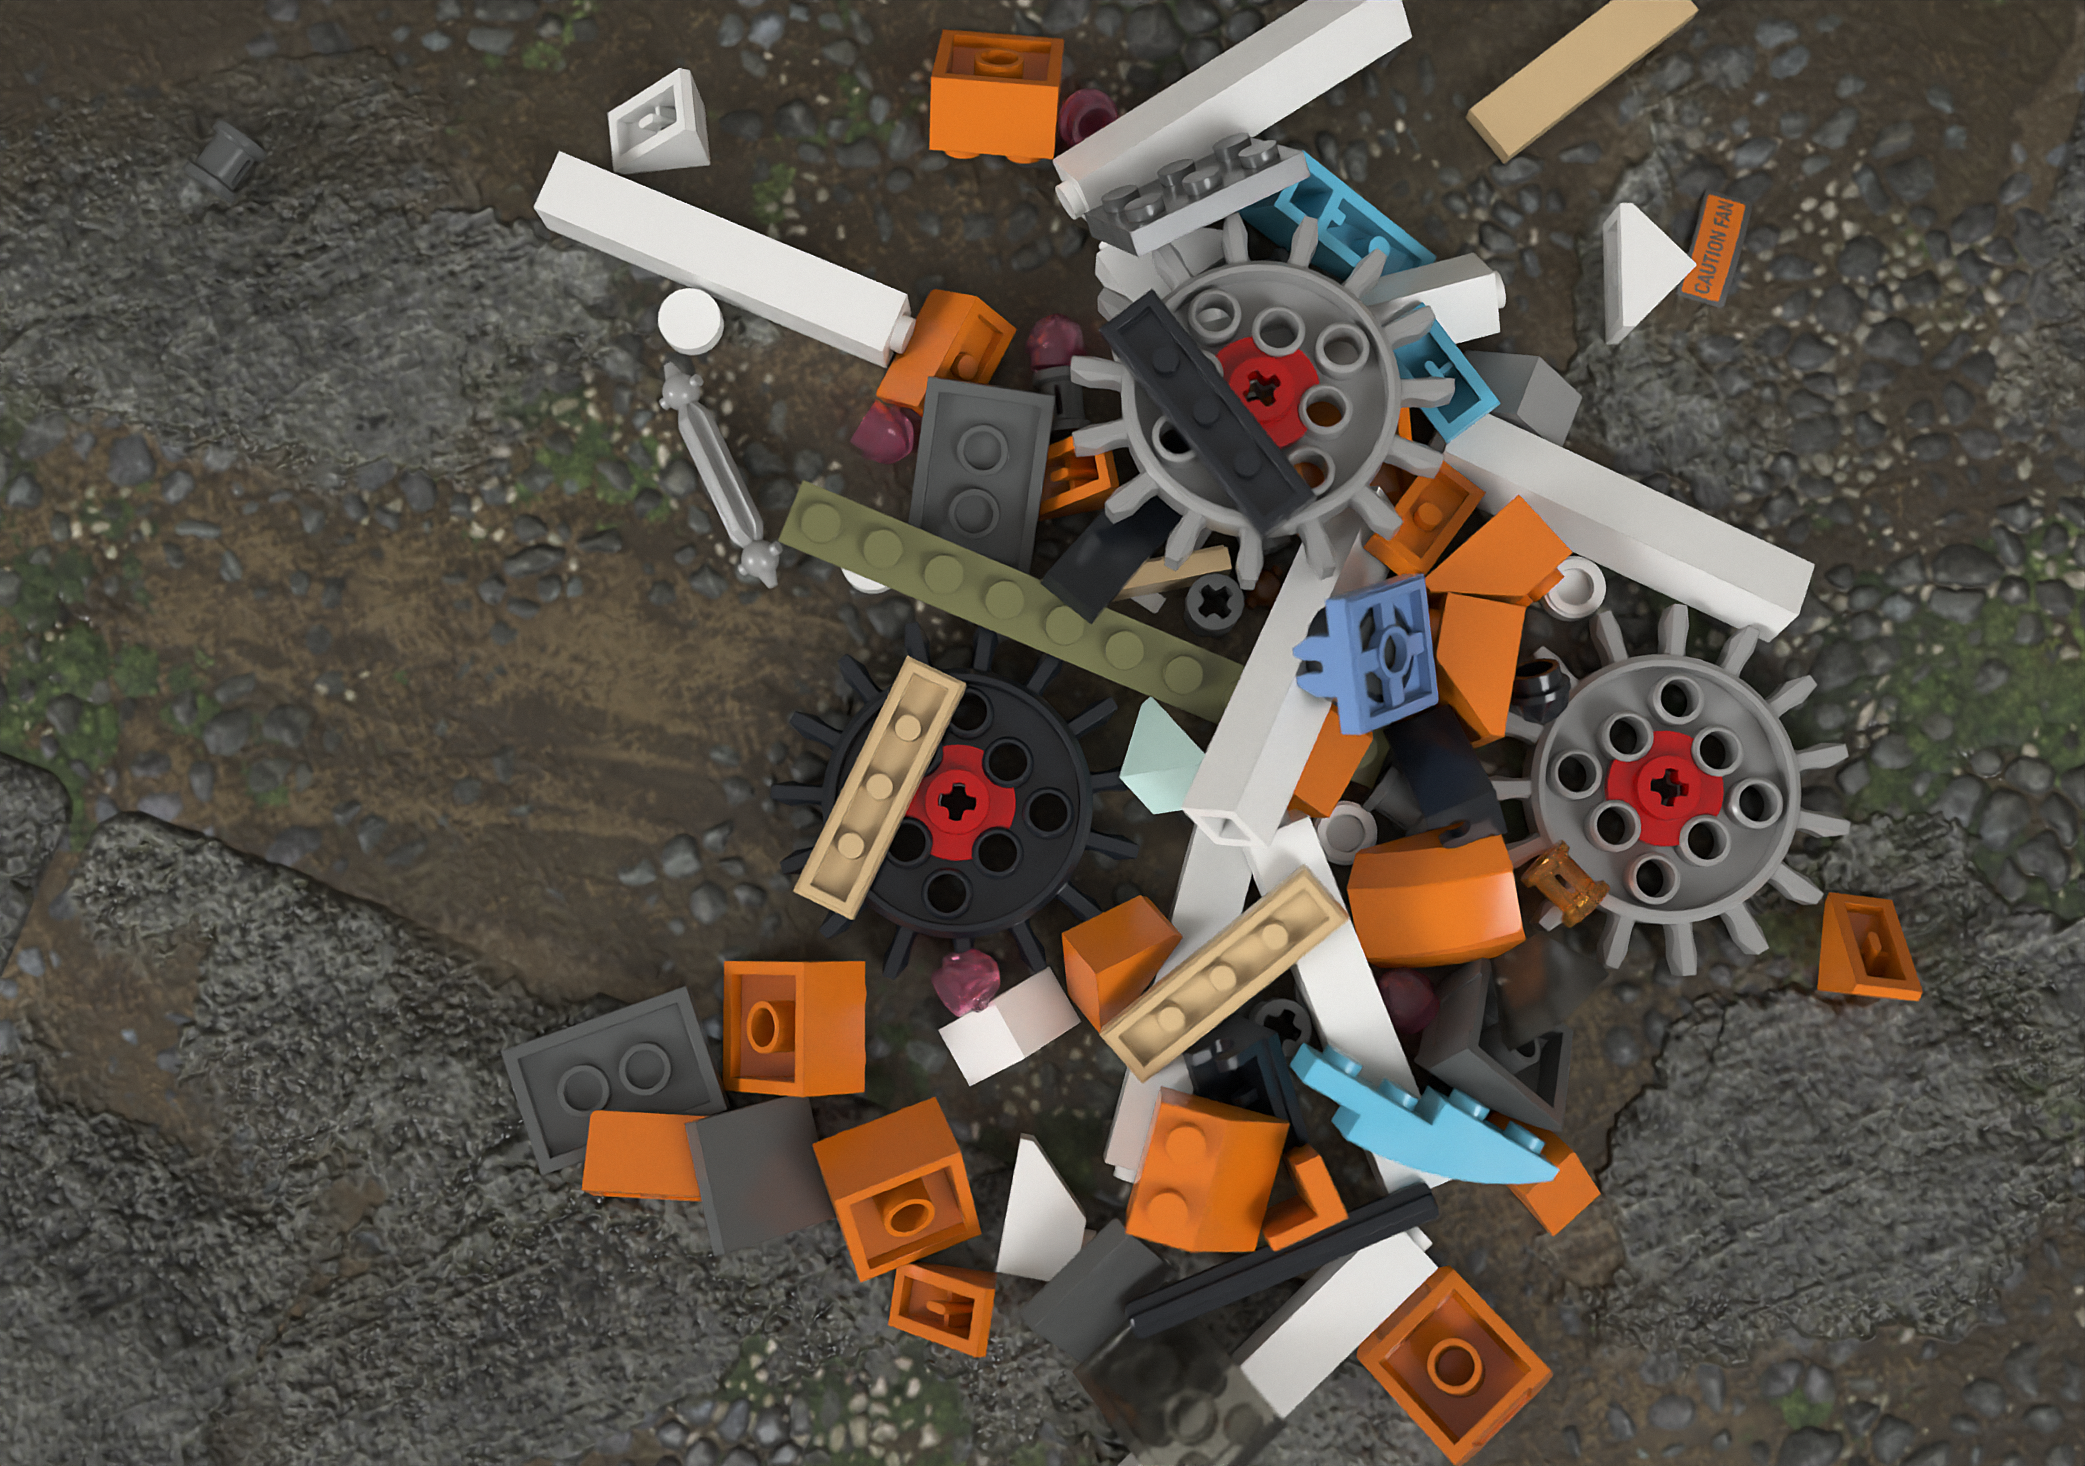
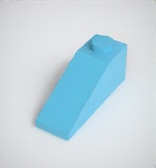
[1236,150,1436,281]

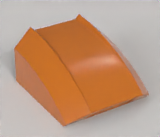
[1347,821,1526,968]
[1356,1265,1553,1466]

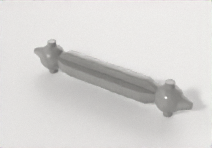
[659,362,783,589]

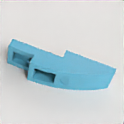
[1289,1042,1559,1184]

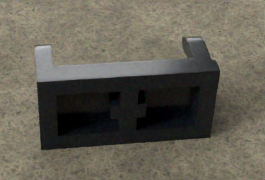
[1383,704,1508,848]
[1182,1014,1310,1156]

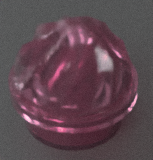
[1058,88,1118,148]
[1025,313,1087,372]
[849,399,914,465]
[932,949,1000,1017]
[1376,967,1440,1035]

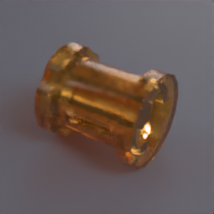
[1520,840,1610,928]

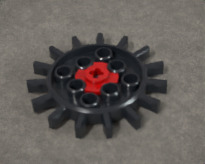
[770,621,1140,991]

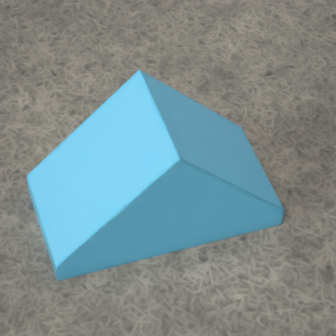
[1393,302,1500,444]

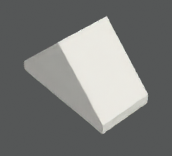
[608,68,710,174]
[1603,203,1697,344]
[938,966,1081,1086]

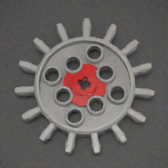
[1070,212,1455,590]
[1489,604,1851,976]

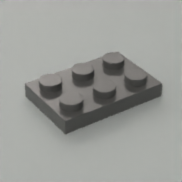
[1084,133,1311,257]
[908,376,1057,575]
[501,985,731,1176]

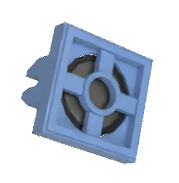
[1293,573,1439,735]

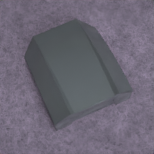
[1413,958,1573,1133]

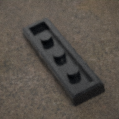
[1099,289,1316,541]
[1040,431,1191,625]

